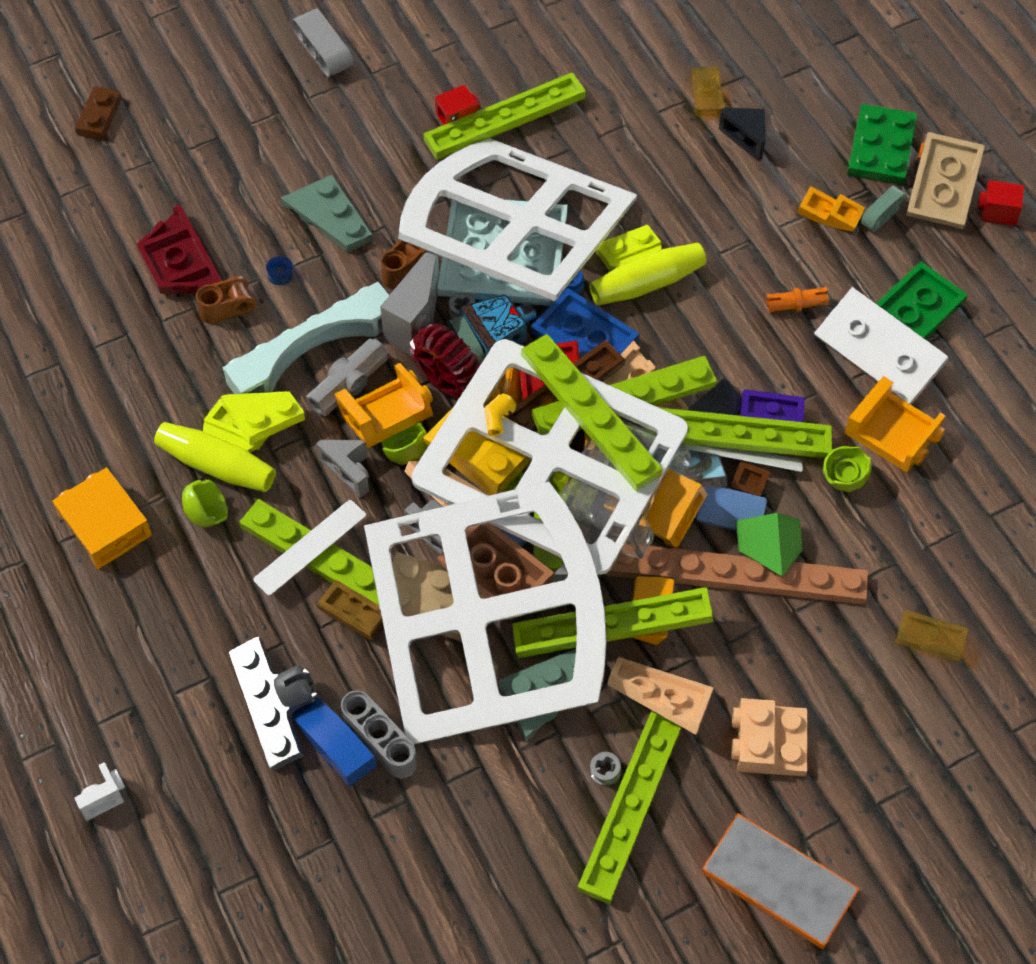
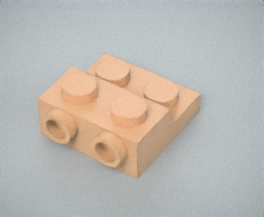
[731,698,807,776]

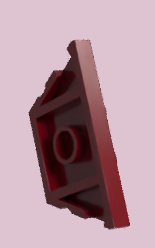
[136,204,222,294]

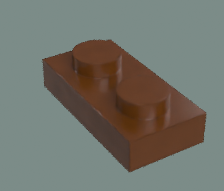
[75,86,122,140]

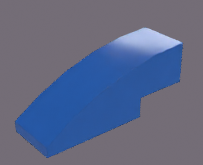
[292,697,376,787]

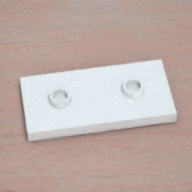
[814,287,949,405]

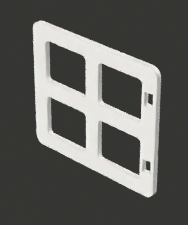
[412,339,688,575]

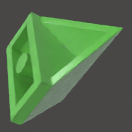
[736,513,803,576]

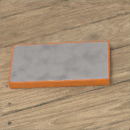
[701,813,860,950]

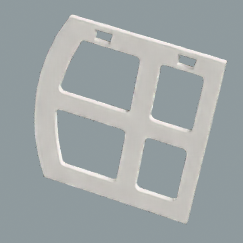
[398,138,637,301]
[364,482,607,745]

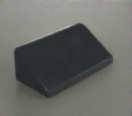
[687,378,742,416]

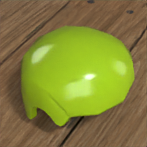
[381,423,428,466]
[823,446,872,492]
[182,480,228,528]

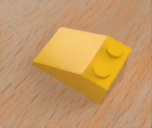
[423,407,532,496]

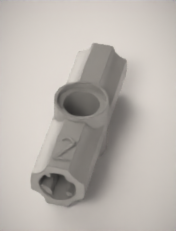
[306,338,389,416]

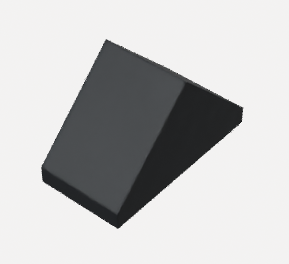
[718,108,765,162]

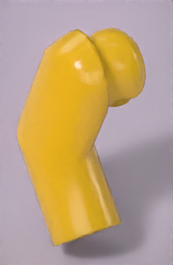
[485,394,516,436]

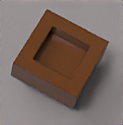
[730,461,771,497]

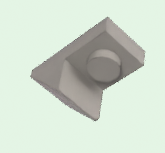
[316,440,369,498]

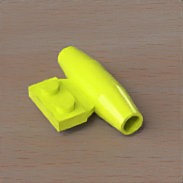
[590,224,707,306]
[154,399,276,492]

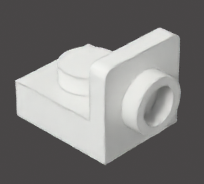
[74,762,125,821]

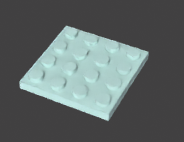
[437,199,568,306]

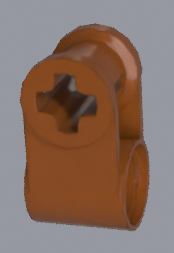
[381,239,427,289]
[196,276,257,324]

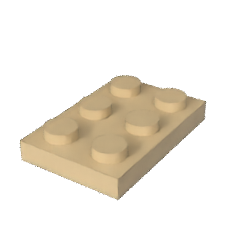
[906,132,985,229]
[377,552,484,642]

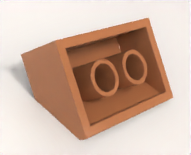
[437,523,554,620]

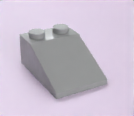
[380,250,439,357]

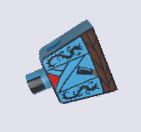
[460,294,536,357]

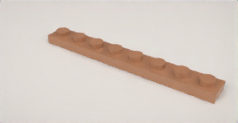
[606,543,868,605]

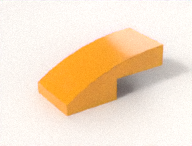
[796,186,865,231]

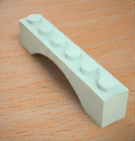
[223,282,389,394]

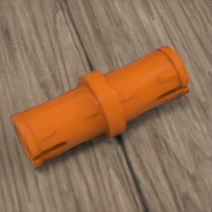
[766,287,829,313]

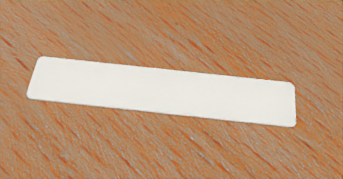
[680,443,803,472]
[253,500,366,595]

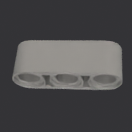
[291,8,354,77]
[341,690,417,779]

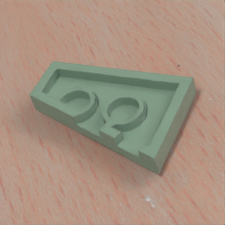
[281,175,373,253]
[499,649,576,742]

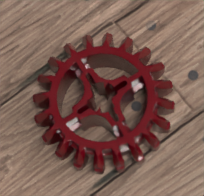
[410,323,481,400]

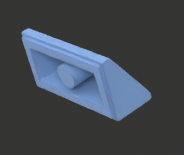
[696,484,767,531]

